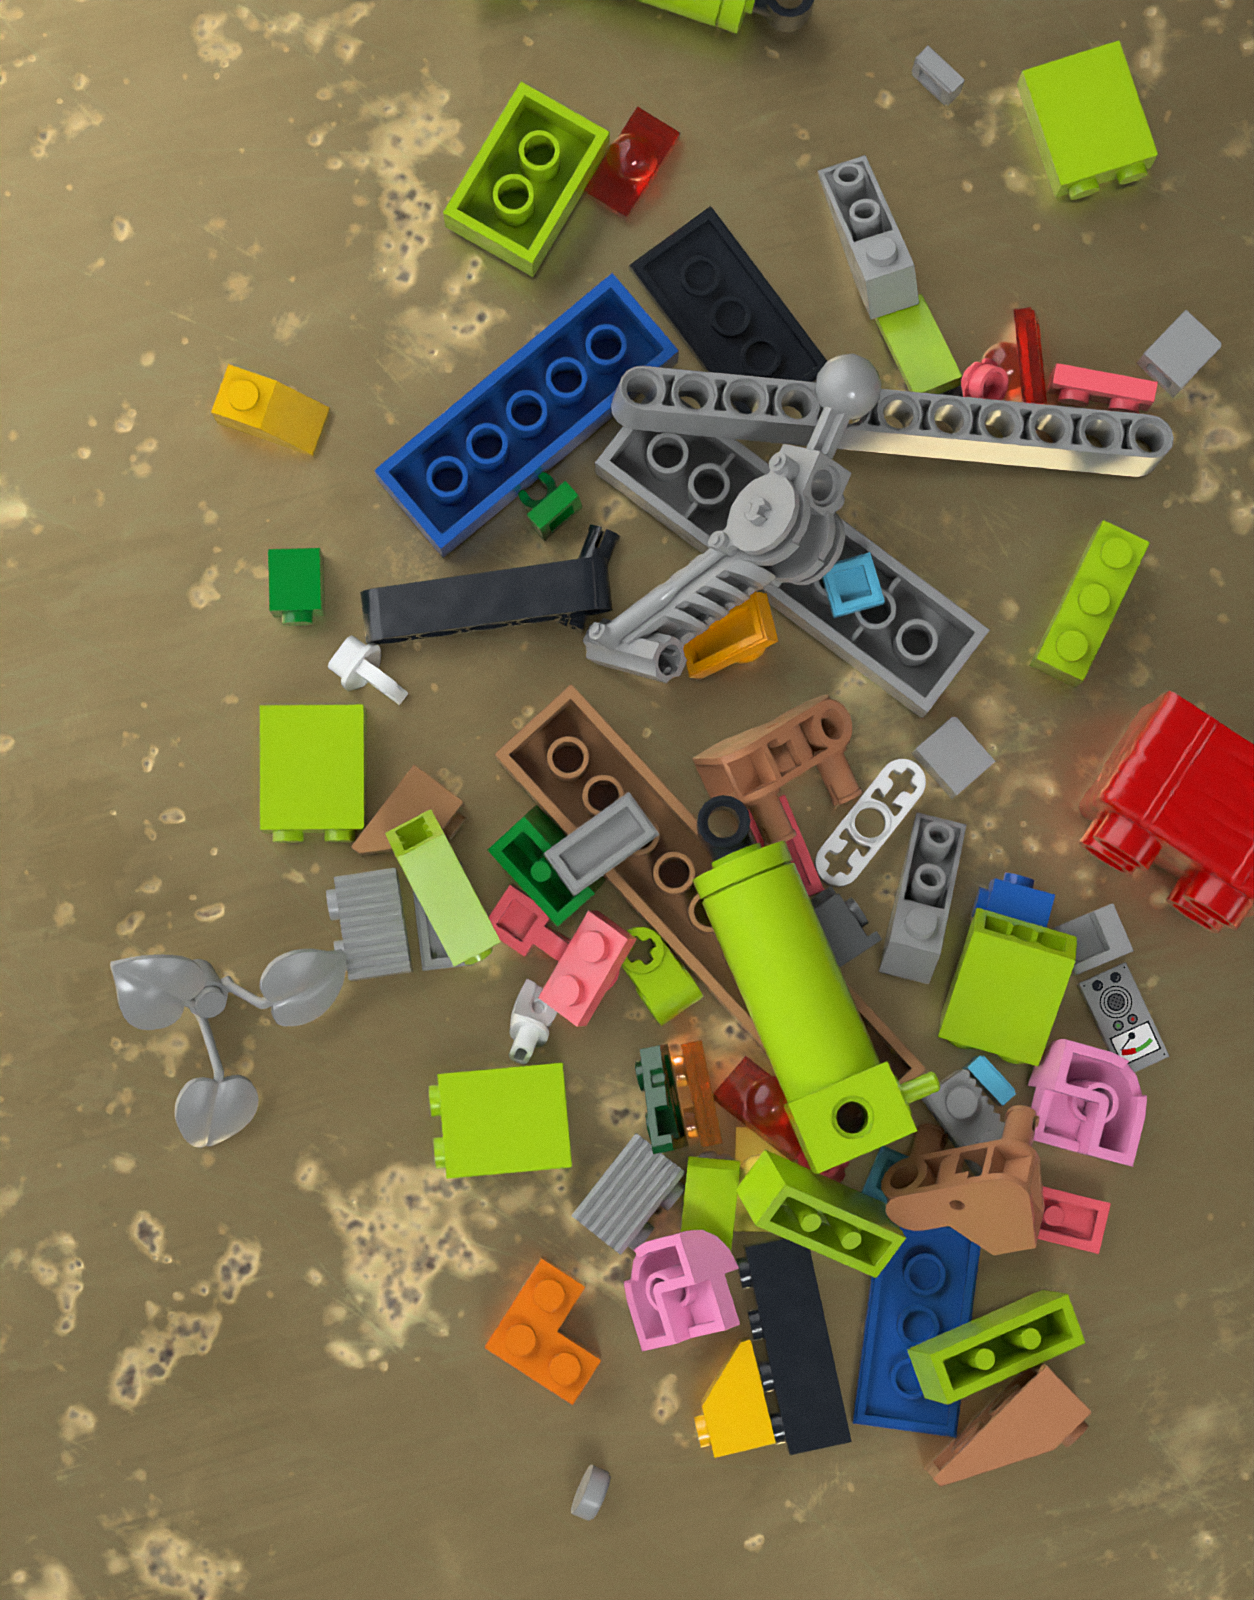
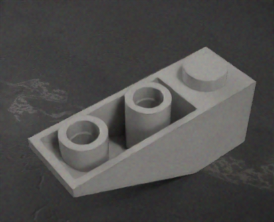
[818,155,919,319]
[879,812,966,984]

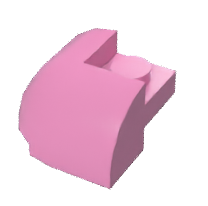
[1028,1039,1147,1167]
[624,1230,740,1352]

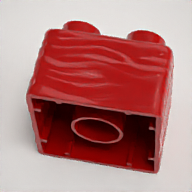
[1079,691,1254,934]

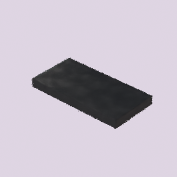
[629,206,827,414]

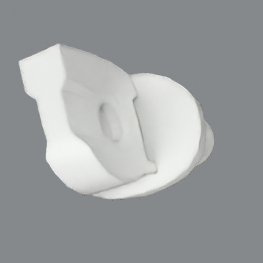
[328,635,408,705]
[509,979,557,1064]

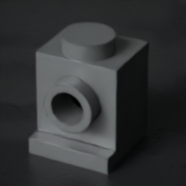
[810,886,882,967]

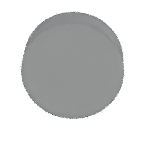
[571,1465,611,1521]

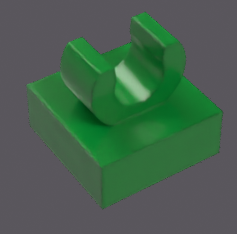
[518,472,583,541]

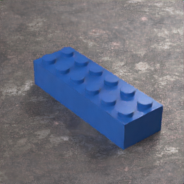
[374,273,679,558]

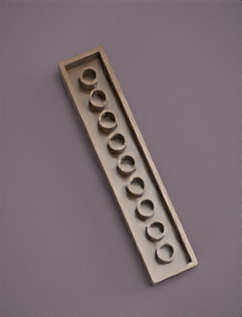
[494,684,926,1133]

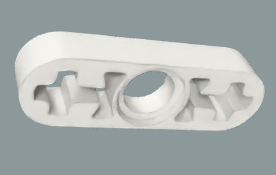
[814,759,926,887]

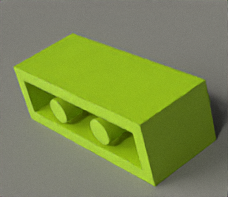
[1029,520,1150,688]
[736,1149,906,1278]
[907,1289,1086,1405]

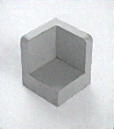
[1137,310,1221,398]
[912,717,996,799]
[1052,903,1134,977]

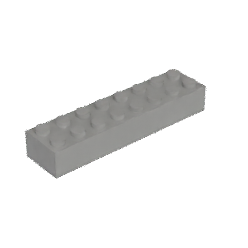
[595,397,990,719]

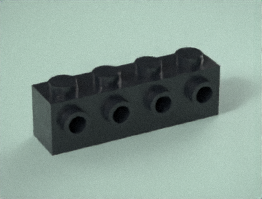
[736,1237,852,1455]

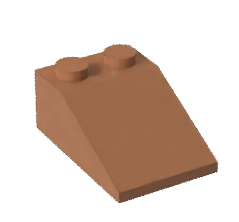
[924,1363,1092,1487]

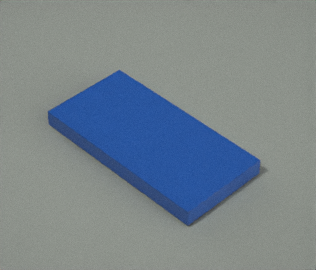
[852,1226,981,1438]

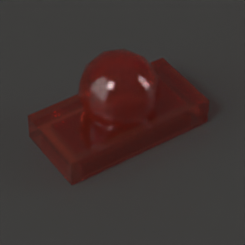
[583,106,680,222]
[981,307,1048,405]
[712,1056,803,1162]

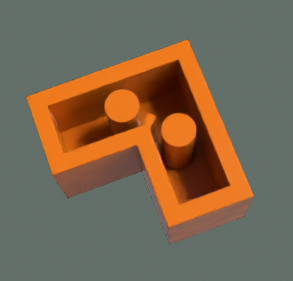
[484,1256,601,1405]

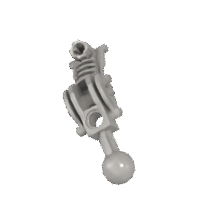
[583,353,882,684]

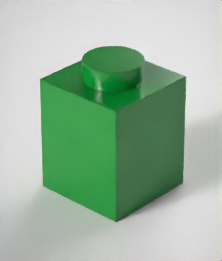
[268,548,325,626]

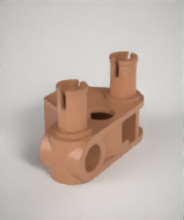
[692,695,863,846]
[881,1105,1045,1255]

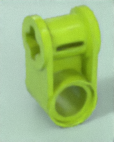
[622,927,704,1027]

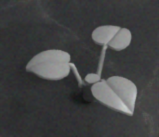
[111,948,346,1148]

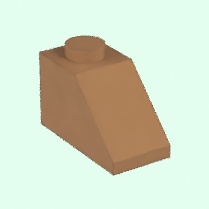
[351,765,467,857]

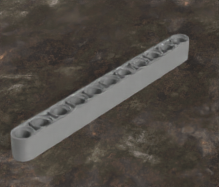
[611,366,1174,477]

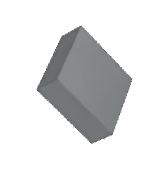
[911,46,965,106]

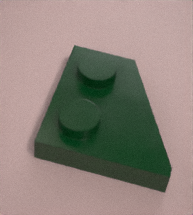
[635,1044,689,1154]

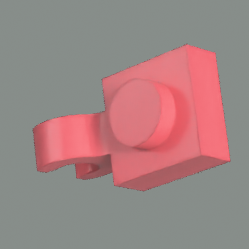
[488,884,571,962]

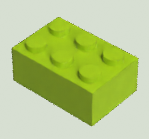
[443,81,610,277]

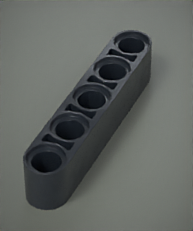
[360,557,613,645]

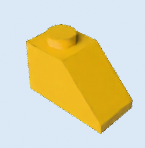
[211,364,330,456]
[694,1336,776,1458]

